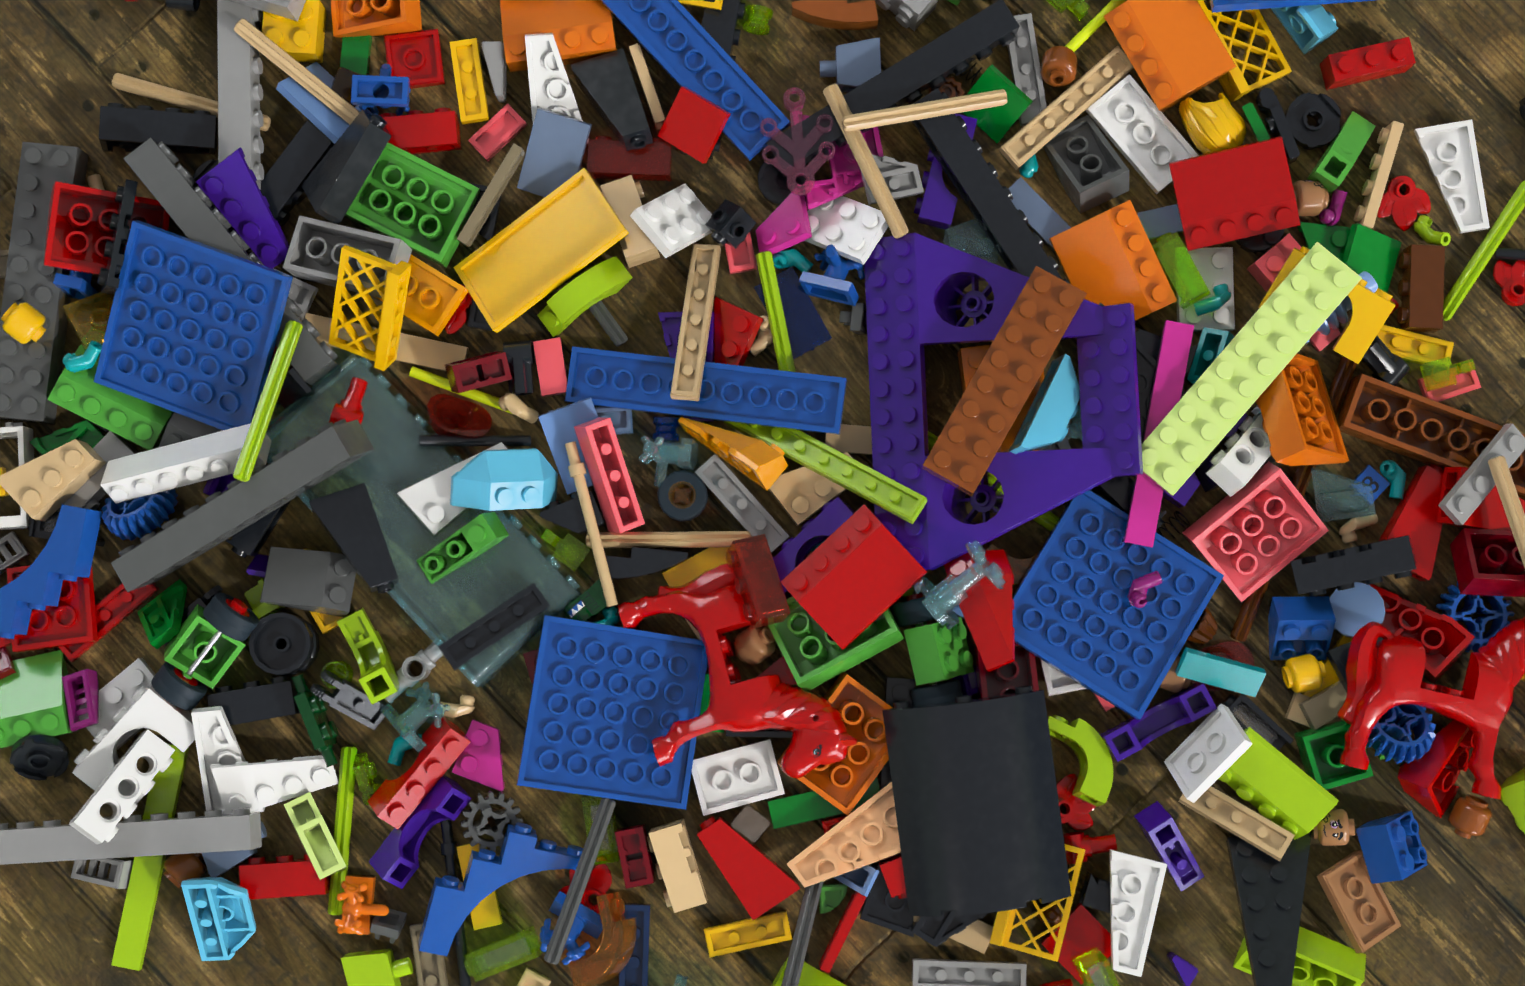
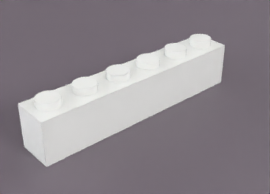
[100,423,272,503]

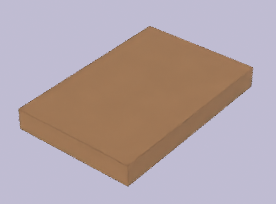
[1316,850,1401,953]

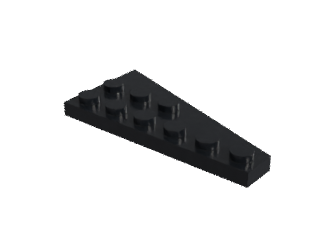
[1226,831,1312,986]

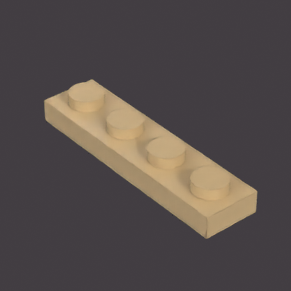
[1354,121,1404,229]
[1178,786,1295,861]

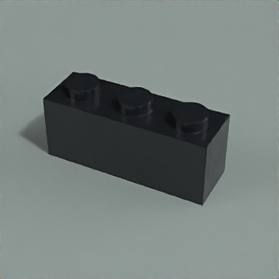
[207,676,300,725]

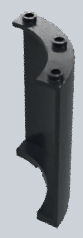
[882,685,1071,916]

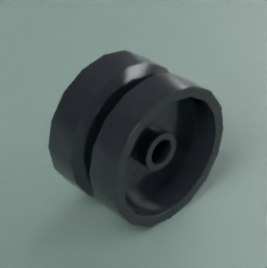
[249,612,320,676]

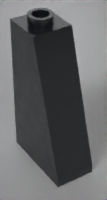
[571,48,653,151]
[301,110,391,225]
[309,483,399,594]

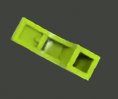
[537,256,633,337]
[337,607,399,704]
[1048,715,1113,807]

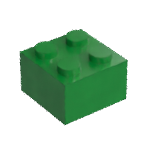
[1294,720,1374,790]

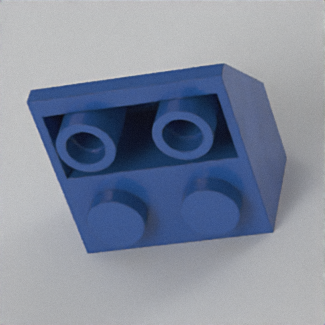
[1268,596,1336,660]
[1356,810,1428,884]

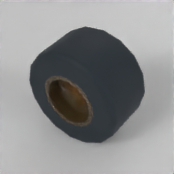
[657,470,708,521]

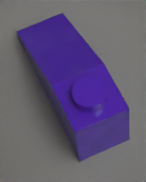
[1134,801,1205,892]

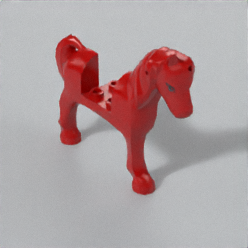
[618,562,857,779]
[1337,617,1525,800]

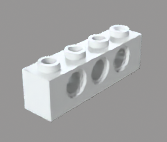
[1206,406,1271,497]
[69,729,175,845]

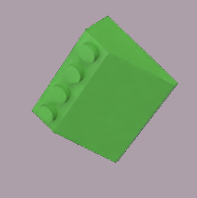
[345,143,480,268]
[47,327,174,450]
[762,596,905,692]
[0,650,79,749]

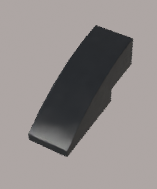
[606,547,689,579]

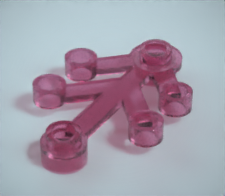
[760,87,835,195]

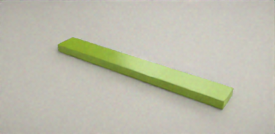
[724,421,927,524]
[111,743,189,971]

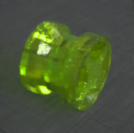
[743,5,773,35]
[321,661,353,689]

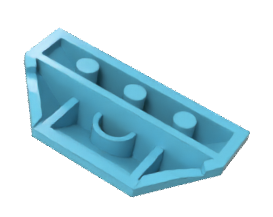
[1008,353,1080,454]
[450,448,558,511]
[181,877,256,961]

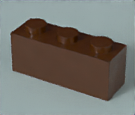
[1397,244,1445,333]

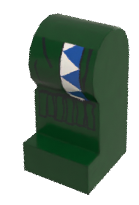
[563,579,618,622]

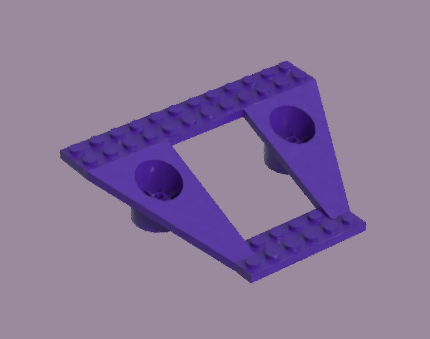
[864,233,1143,570]

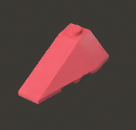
[1247,233,1341,352]

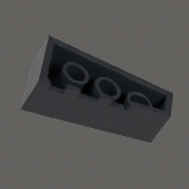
[99,103,217,154]
[1291,535,1417,597]

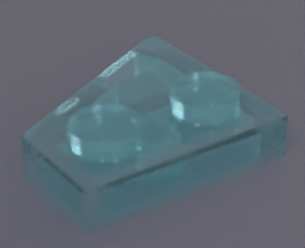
[943,219,998,264]
[1311,468,1376,522]

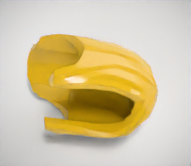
[1179,93,1246,155]

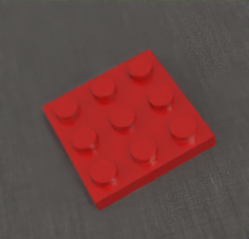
[6,565,98,652]

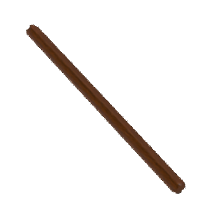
[1230,356,1357,642]

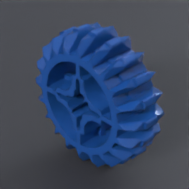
[101,489,178,541]
[1436,581,1515,652]
[1366,704,1436,764]

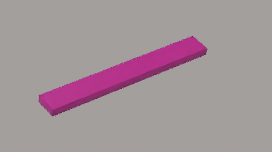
[1124,320,1194,548]

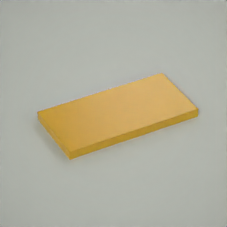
[453,168,629,333]

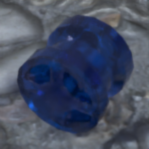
[652,417,680,442]

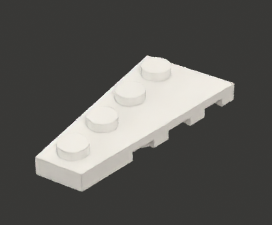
[525,33,590,144]
[1414,119,1490,234]
[397,442,507,537]
[191,706,265,815]
[211,755,338,815]
[1110,849,1167,977]

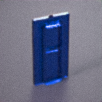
[754,267,832,360]

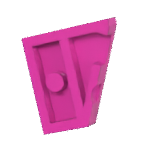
[756,188,812,255]
[452,719,505,792]

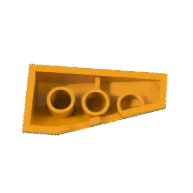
[678,417,788,491]

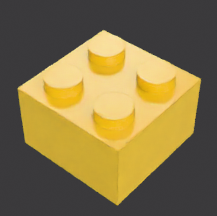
[262,0,327,63]

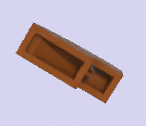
[791,0,878,30]

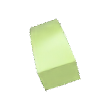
[284,792,346,880]

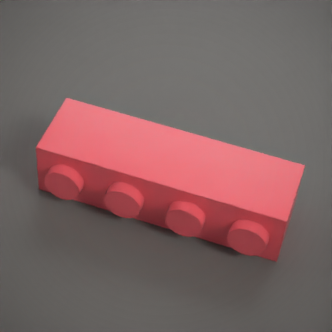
[574,417,645,533]

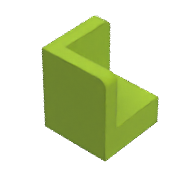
[244,578,285,621]

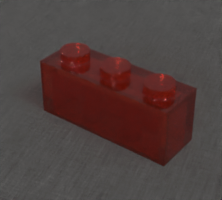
[587,136,673,181]
[726,534,791,629]

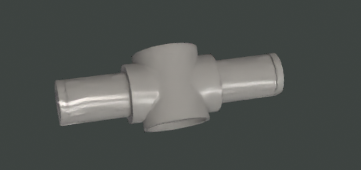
[385,633,448,704]

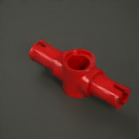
[329,377,368,425]
[1063,832,1117,864]

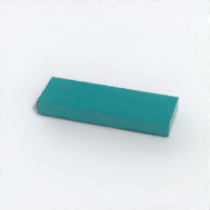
[1175,647,1266,697]

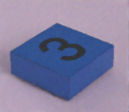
[1348,465,1390,504]

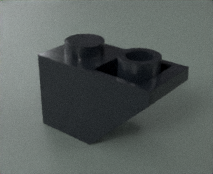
[540,491,606,534]

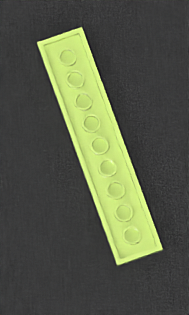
[1142,242,1362,496]

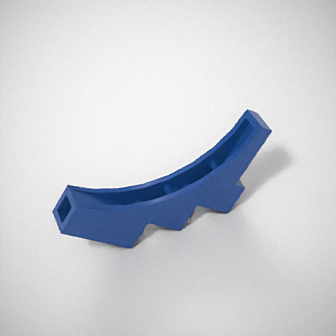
[0,504,102,639]
[418,823,583,956]

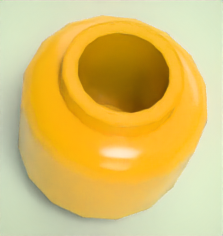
[1,302,47,344]
[1281,654,1327,693]

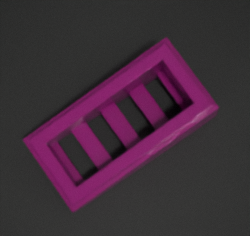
[62,669,99,731]

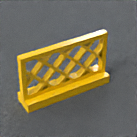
[1197,0,1292,103]
[328,245,412,371]
[990,844,1085,962]

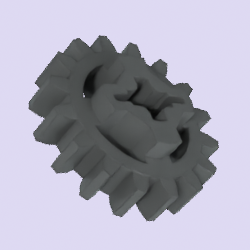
[460,790,523,852]

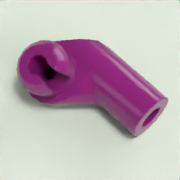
[1319,189,1348,226]
[1128,571,1162,608]

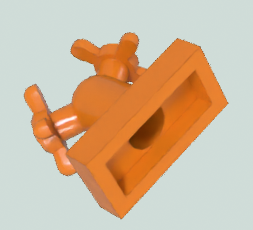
[334,875,389,935]

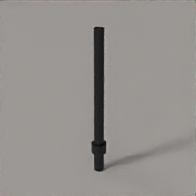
[440,820,471,986]

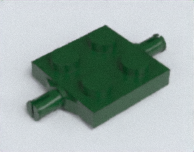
[291,674,338,767]

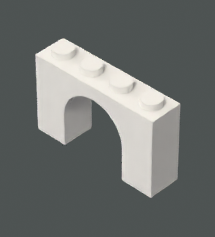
[72,684,195,804]

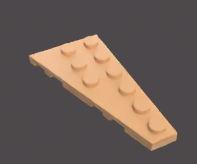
[787,782,901,888]

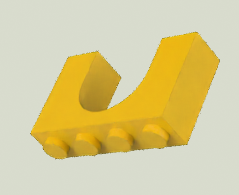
[1258,246,1396,364]

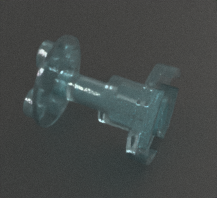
[914,540,1006,630]

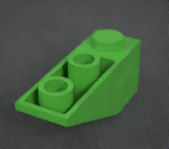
[1307,111,1376,194]
[416,512,509,584]

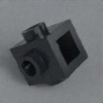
[705,199,756,249]

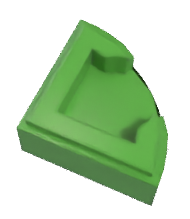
[819,883,847,914]

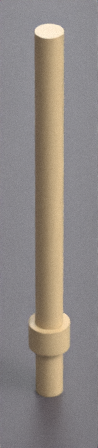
[565,441,618,607]

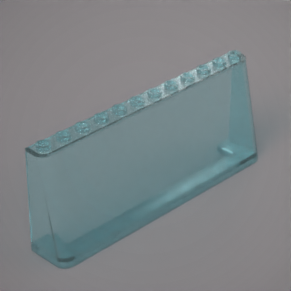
[266,353,581,687]

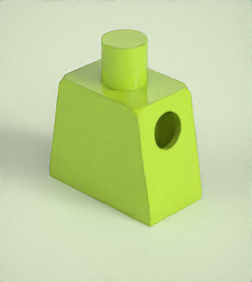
[341,949,413,986]

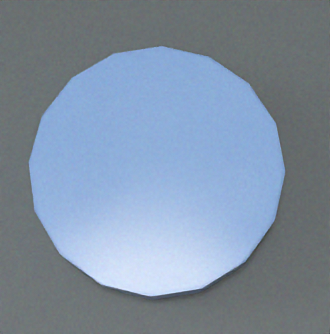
[1329,582,1386,638]

